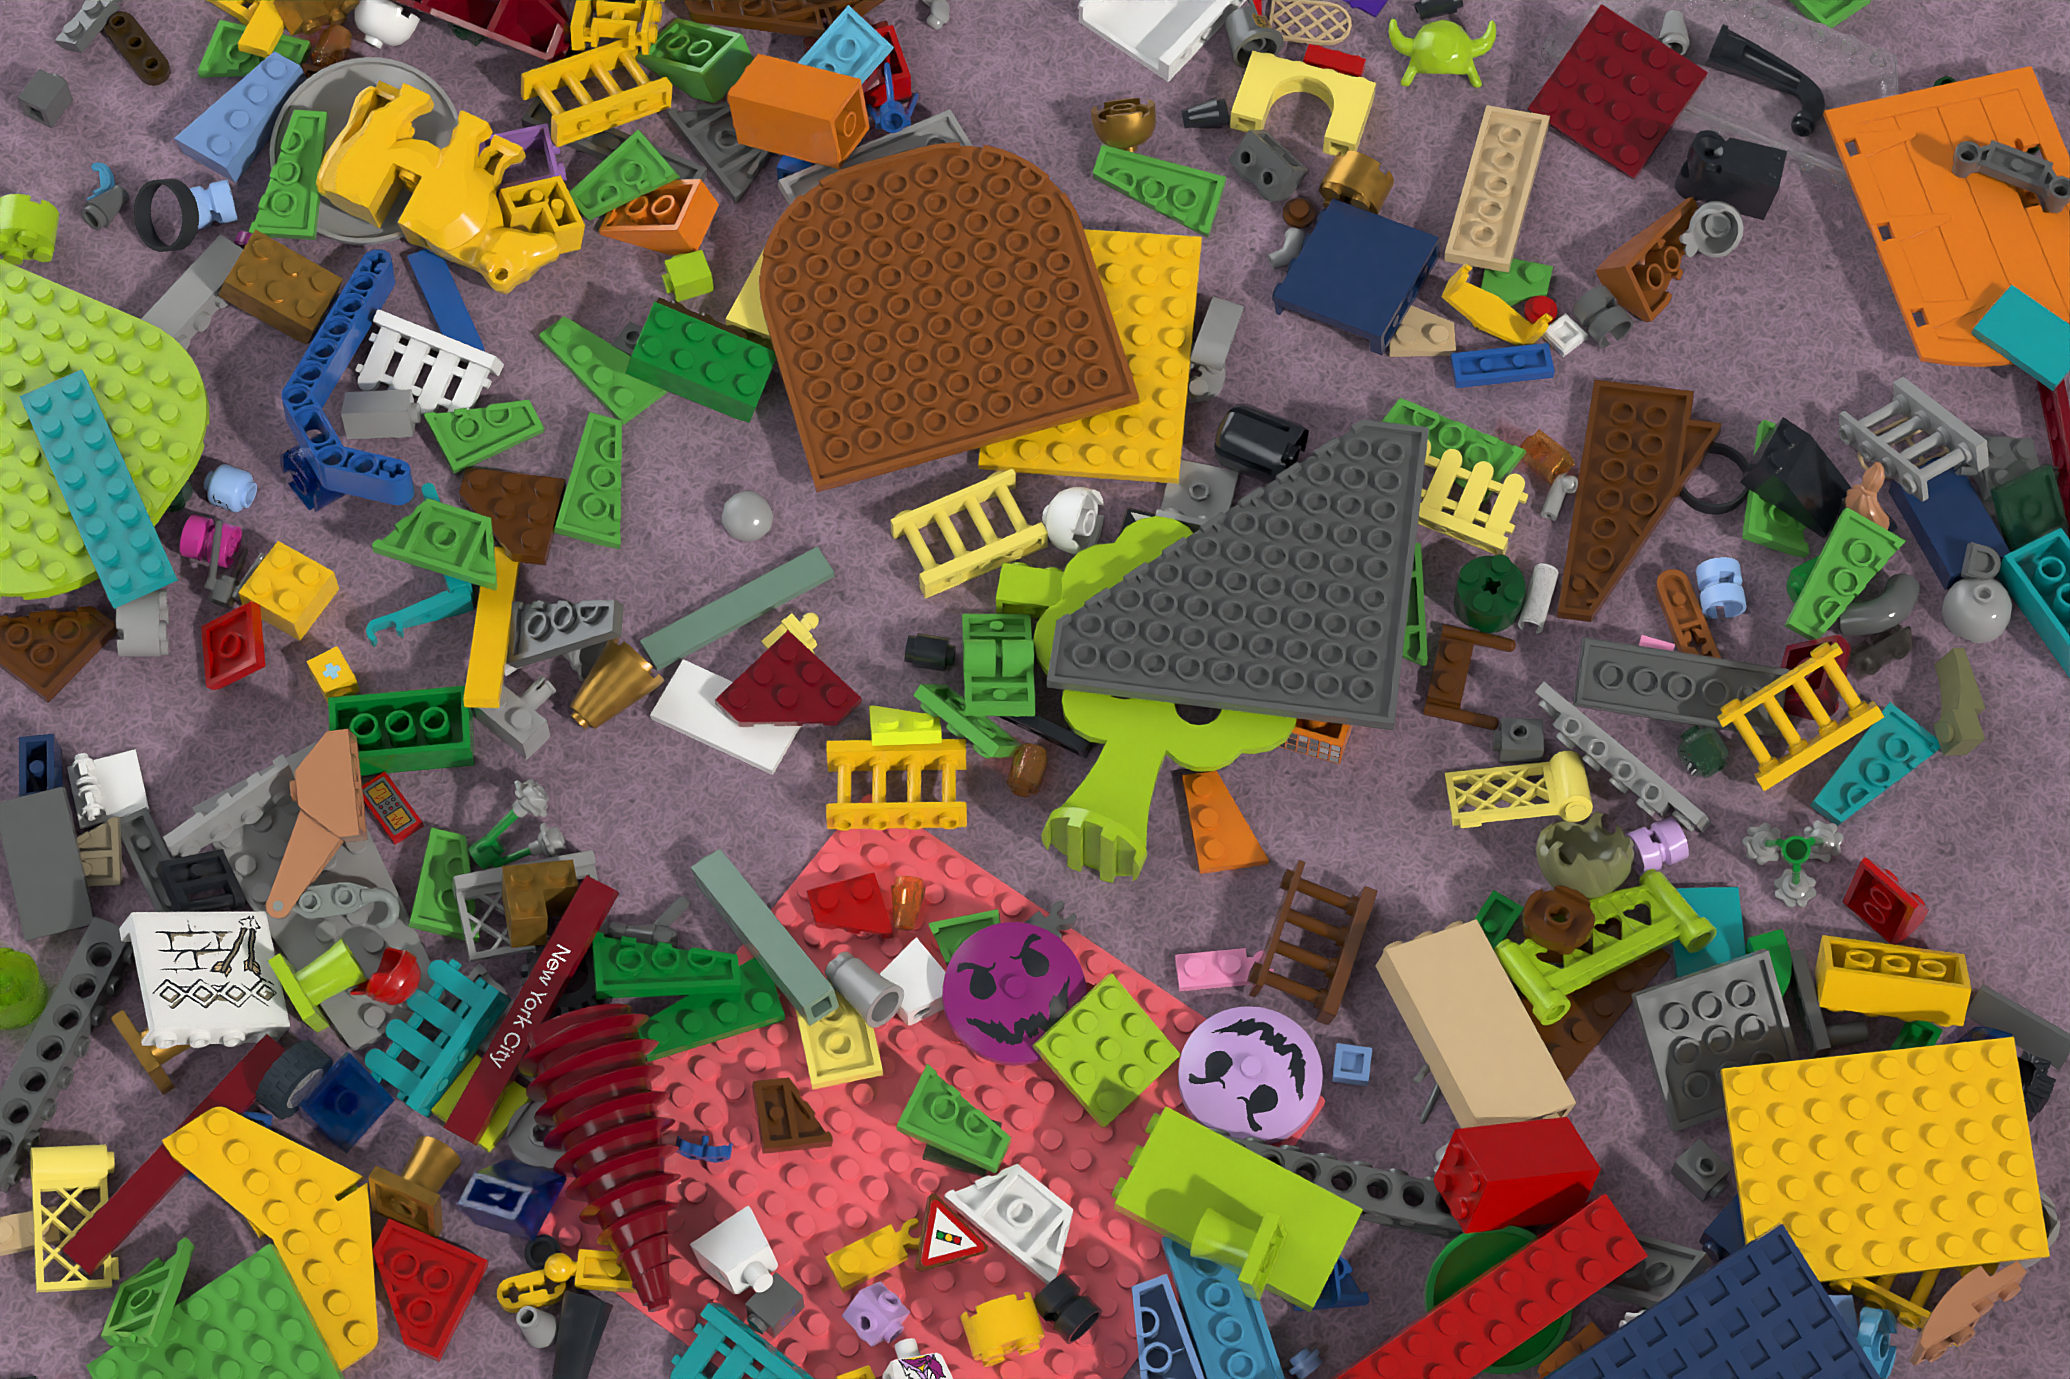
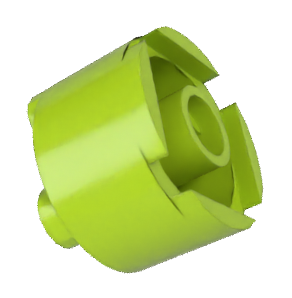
[0,194,60,265]

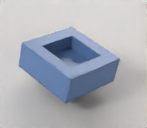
[1332,1043,1372,1086]

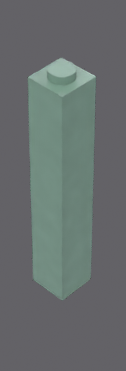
[691,849,839,1026]

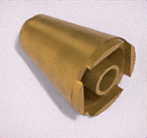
[570,637,664,729]

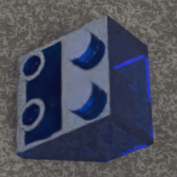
[457,1159,567,1241]

